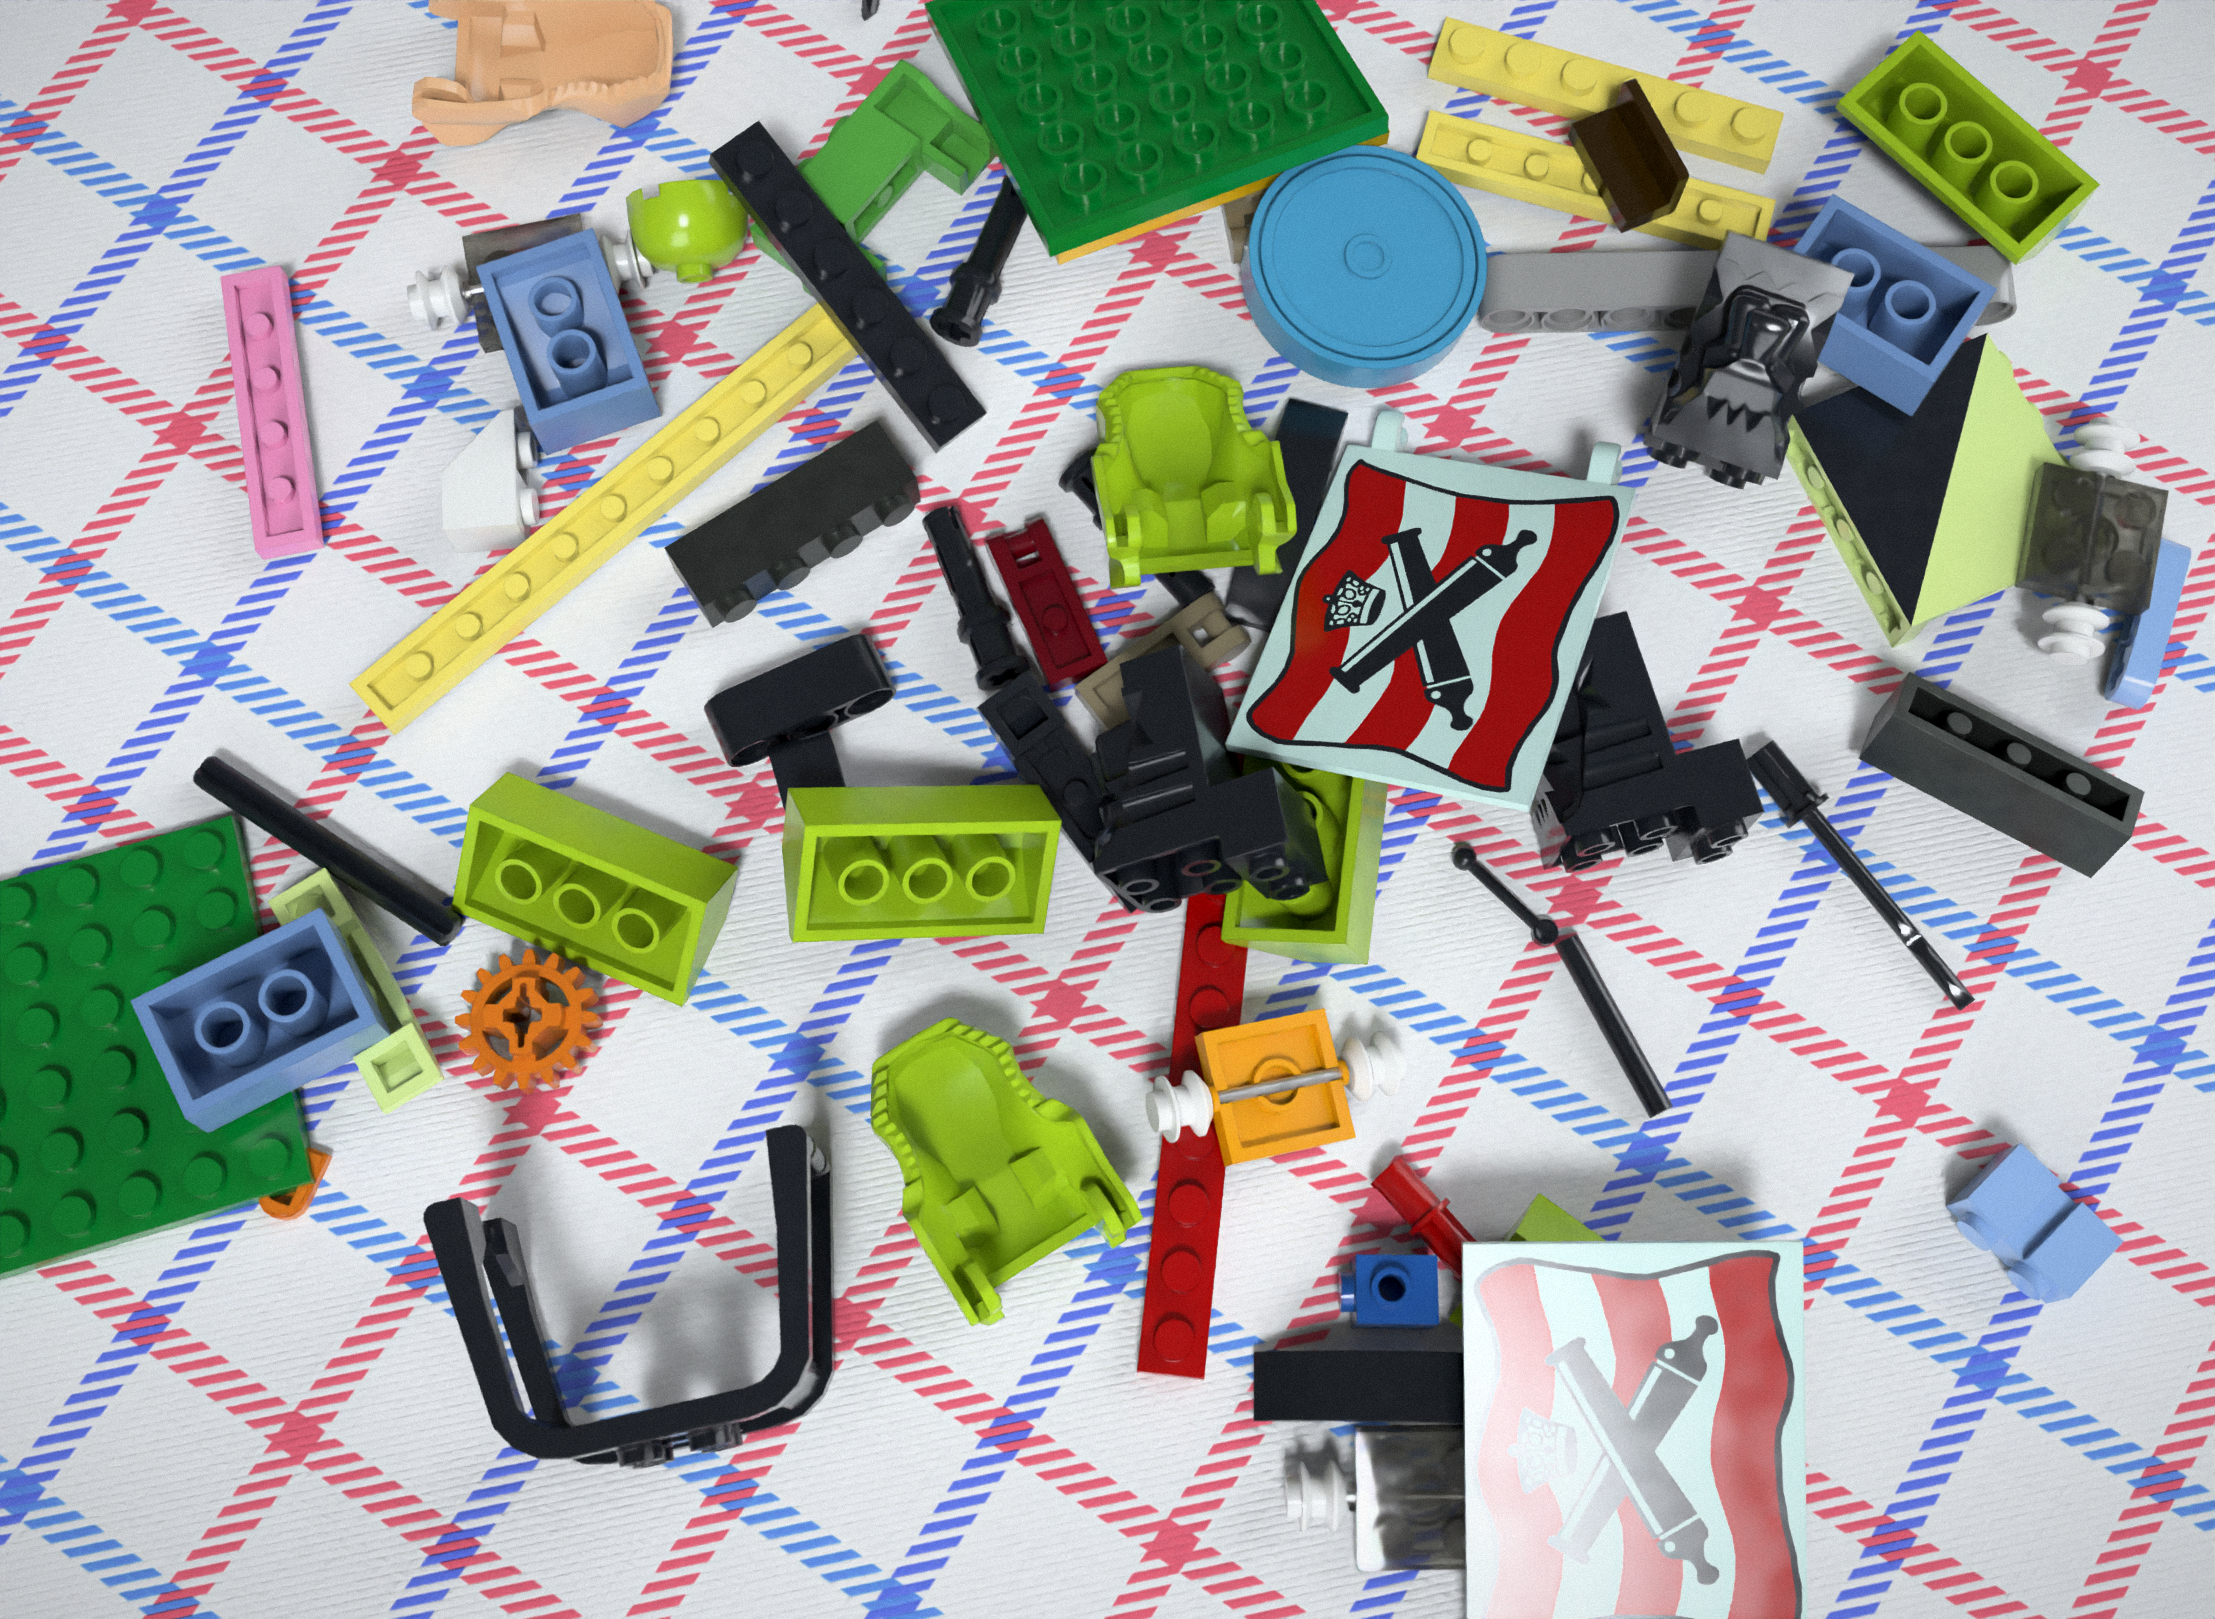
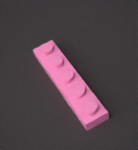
[220,265,324,560]

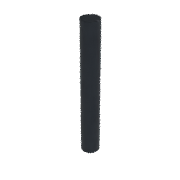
[1555,934,1673,1119]

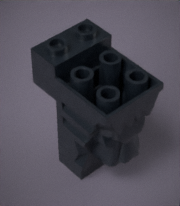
[1643,228,1854,489]
[1533,611,1765,873]
[1089,644,1328,913]

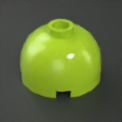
[626,179,748,284]

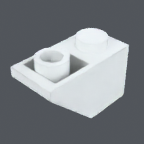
[441,409,540,553]

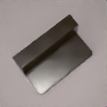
[1568,78,1689,233]

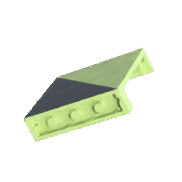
[1785,333,2110,648]

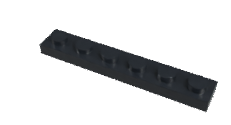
[708,121,987,453]

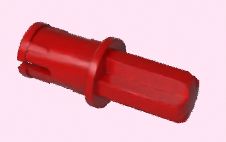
[1370,1156,1477,1280]

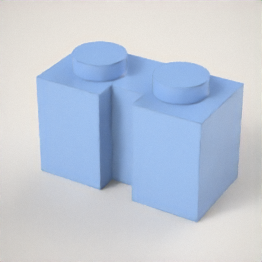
[1946,1143,2124,1304]

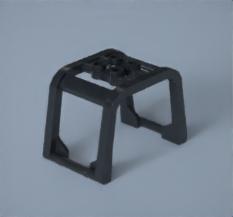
[423,1124,835,1469]

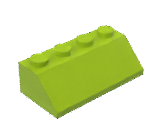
[1835,29,2100,265]
[1221,755,1388,965]
[451,771,739,1007]
[782,785,1062,943]

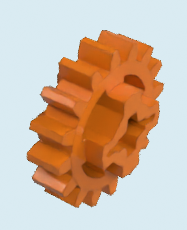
[455,949,603,1094]

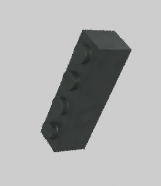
[664,420,921,628]
[1858,672,2145,878]

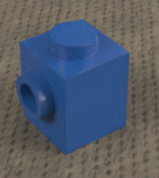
[1338,1254,1439,1329]

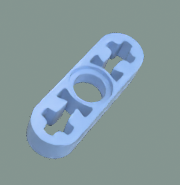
[2104,537,2191,710]

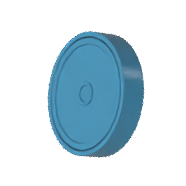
[1241,145,1487,388]

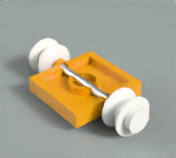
[1145,1008,1407,1167]

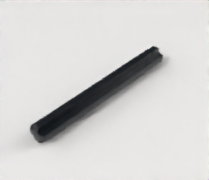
[193,756,463,946]

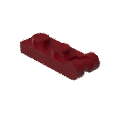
[984,517,1108,693]

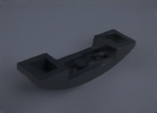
[1224,398,1349,633]
[976,670,1138,914]
[1254,1350,1464,1425]

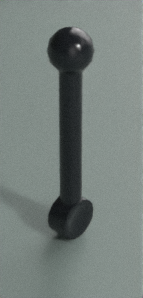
[1452,846,1559,947]

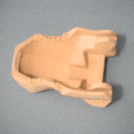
[412,0,673,146]

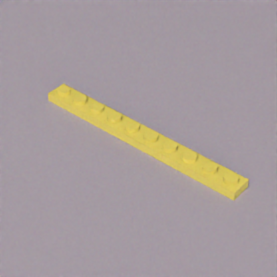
[349,303,859,736]

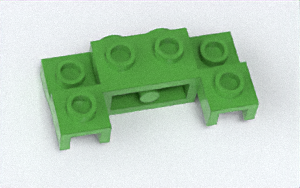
[750,59,997,297]

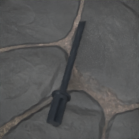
[1747,740,1976,1011]

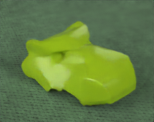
[1090,366,1297,589]
[871,1017,1144,1327]

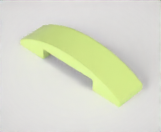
[268,868,445,1115]

